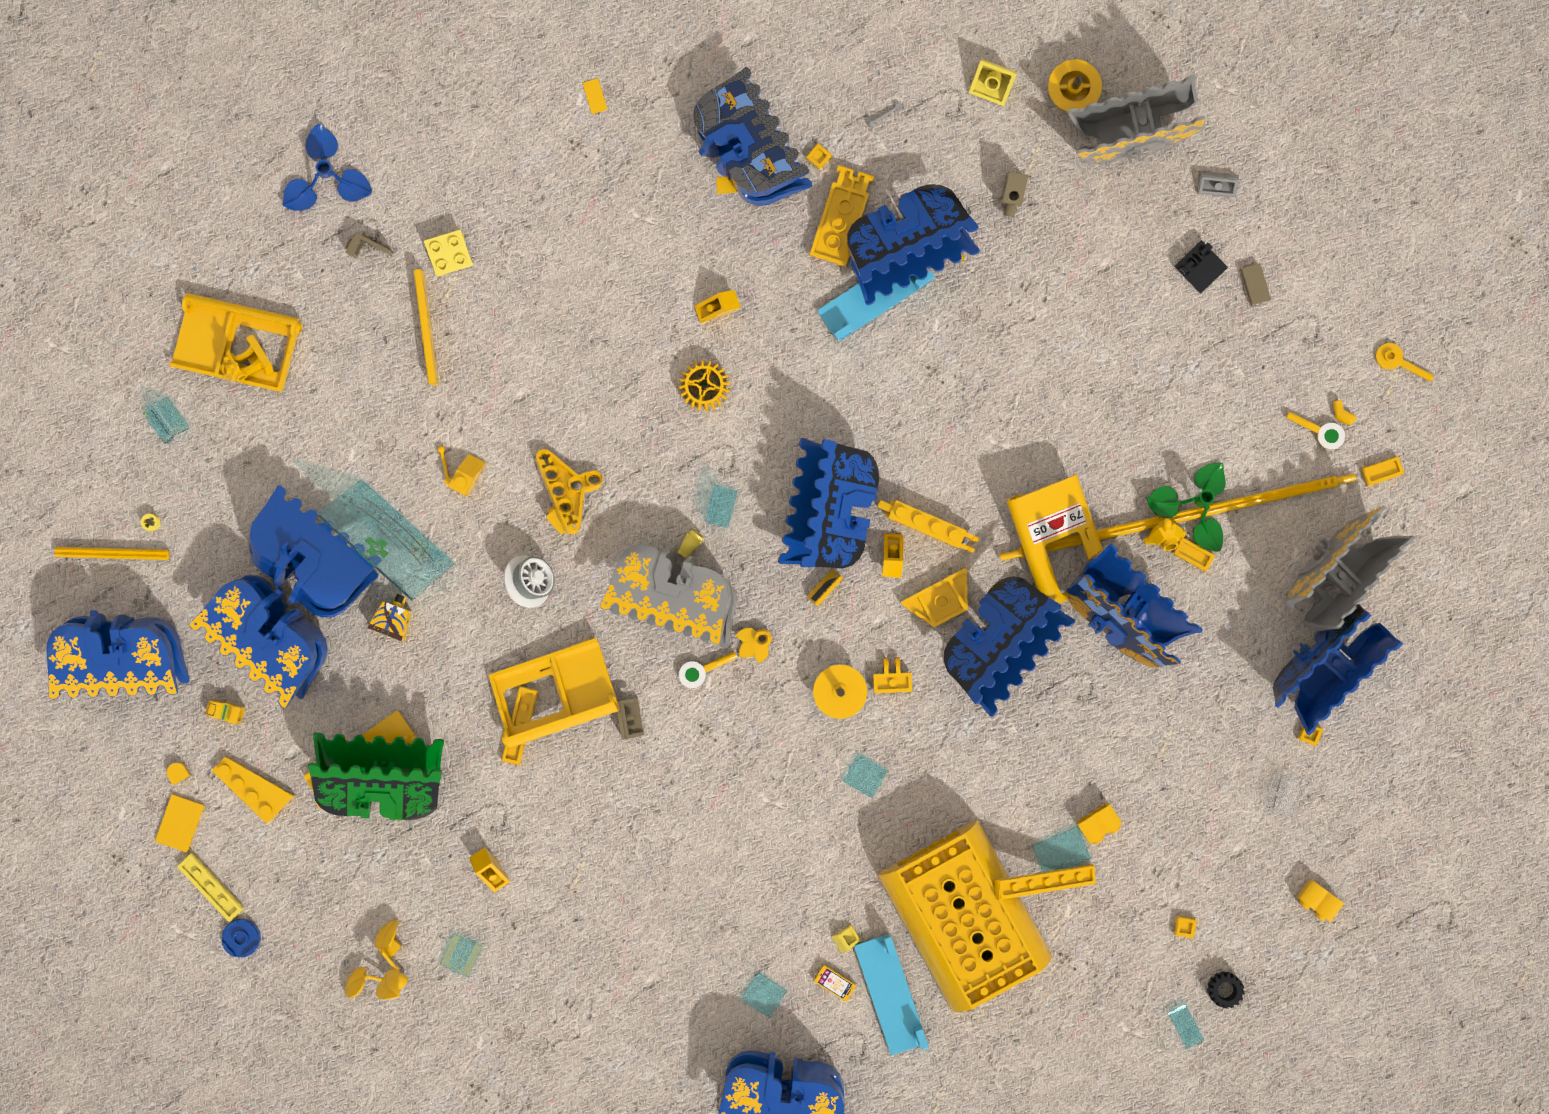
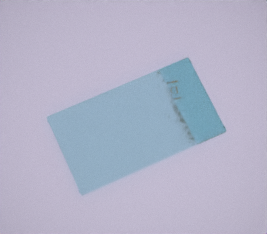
[317,479,454,601]

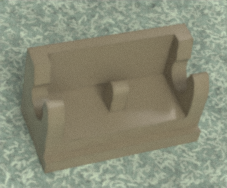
[617,697,644,740]

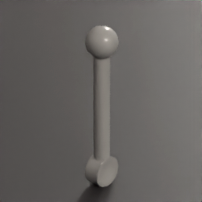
[867,103,902,127]

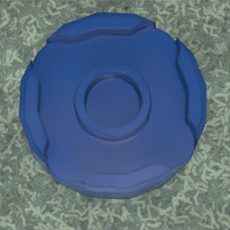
[221,918,261,958]

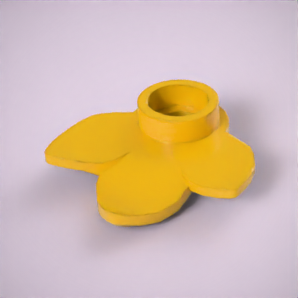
[736,627,772,663]

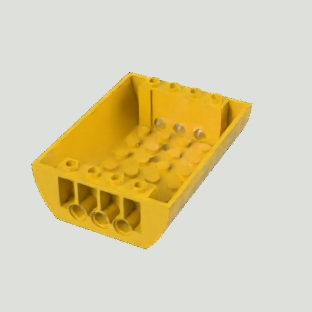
[877,819,1052,1012]

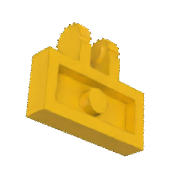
[873,657,913,693]

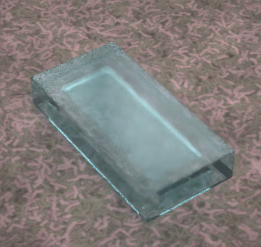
[1168,1005,1204,1049]

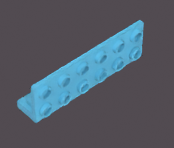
[818,270,935,343]
[854,933,929,1055]

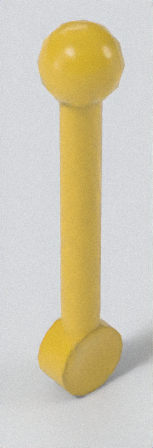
[437,446,451,485]

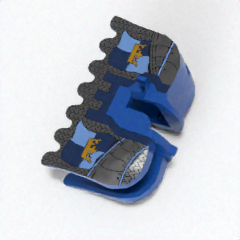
[693,67,812,206]

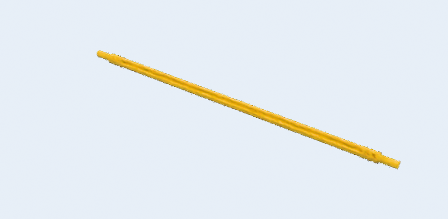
[999,473,1356,561]

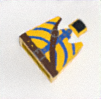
[367,593,411,641]

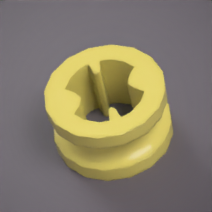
[141,514,161,531]

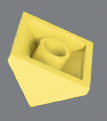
[968,59,1017,106]

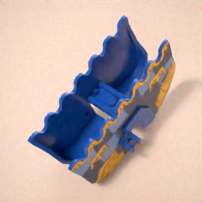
[1066,543,1203,668]

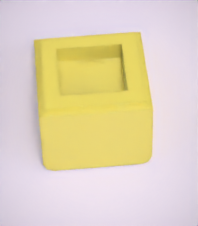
[832,925,861,953]

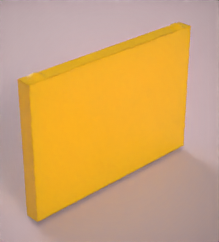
[155,794,205,853]

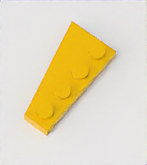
[212,756,295,824]

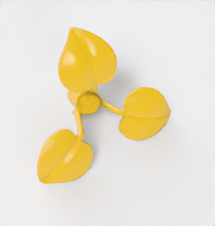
[345,919,408,1000]

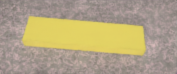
[177,852,244,922]

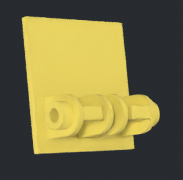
[424,229,473,276]

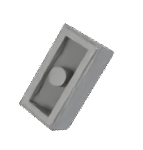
[1197,171,1239,197]

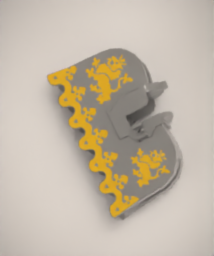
[1067,75,1205,164]
[1284,505,1415,632]
[600,543,737,649]

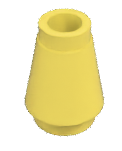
[677,529,704,558]

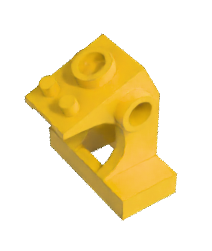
[221,334,274,382]

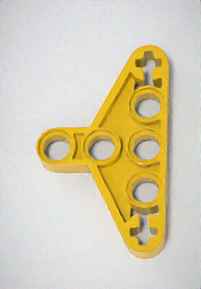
[535,449,603,534]

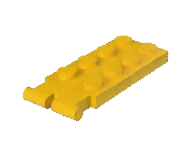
[809,165,875,267]

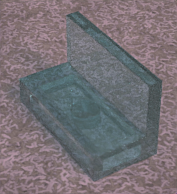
[143,397,189,445]
[705,485,738,528]

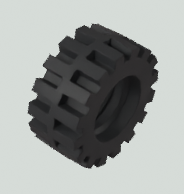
[1207,971,1245,1009]

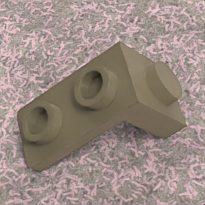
[345,232,393,259]

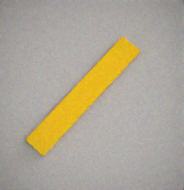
[414,269,439,386]
[994,864,1096,900]

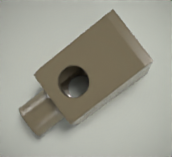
[1001,172,1028,217]

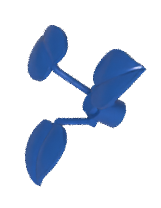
[282,123,372,211]

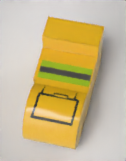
[205,699,245,725]

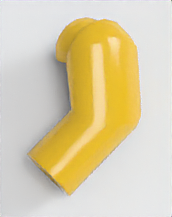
[1332,400,1356,425]

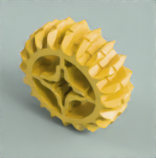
[679,360,730,412]

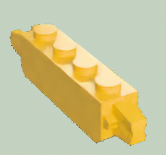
[877,500,979,553]

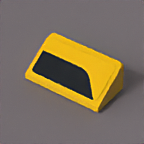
[807,569,843,606]

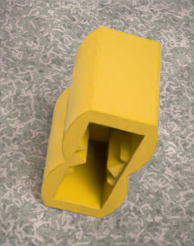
[1076,802,1123,844]
[1296,879,1344,922]

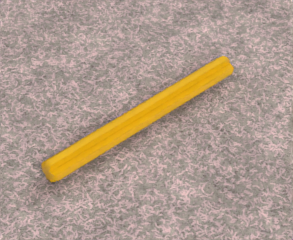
[54,547,170,560]

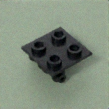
[1174,240,1228,294]

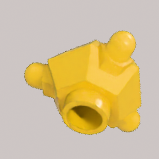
[1144,518,1186,551]

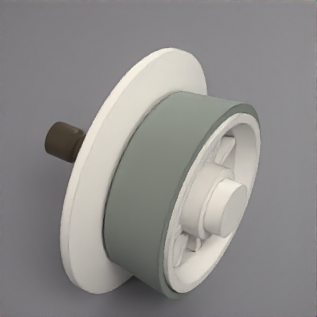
[504,555,555,608]

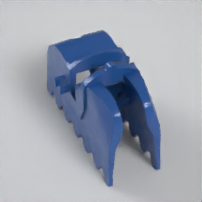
[249,485,381,617]

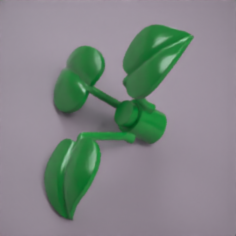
[1147,463,1226,552]

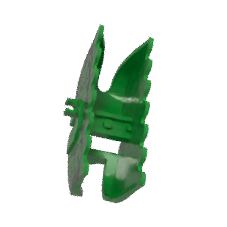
[308,732,444,820]

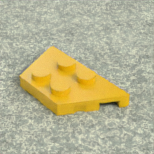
[900,567,968,628]

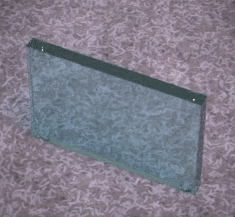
[1032,827,1091,872]

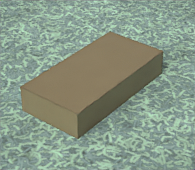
[1240,263,1271,306]

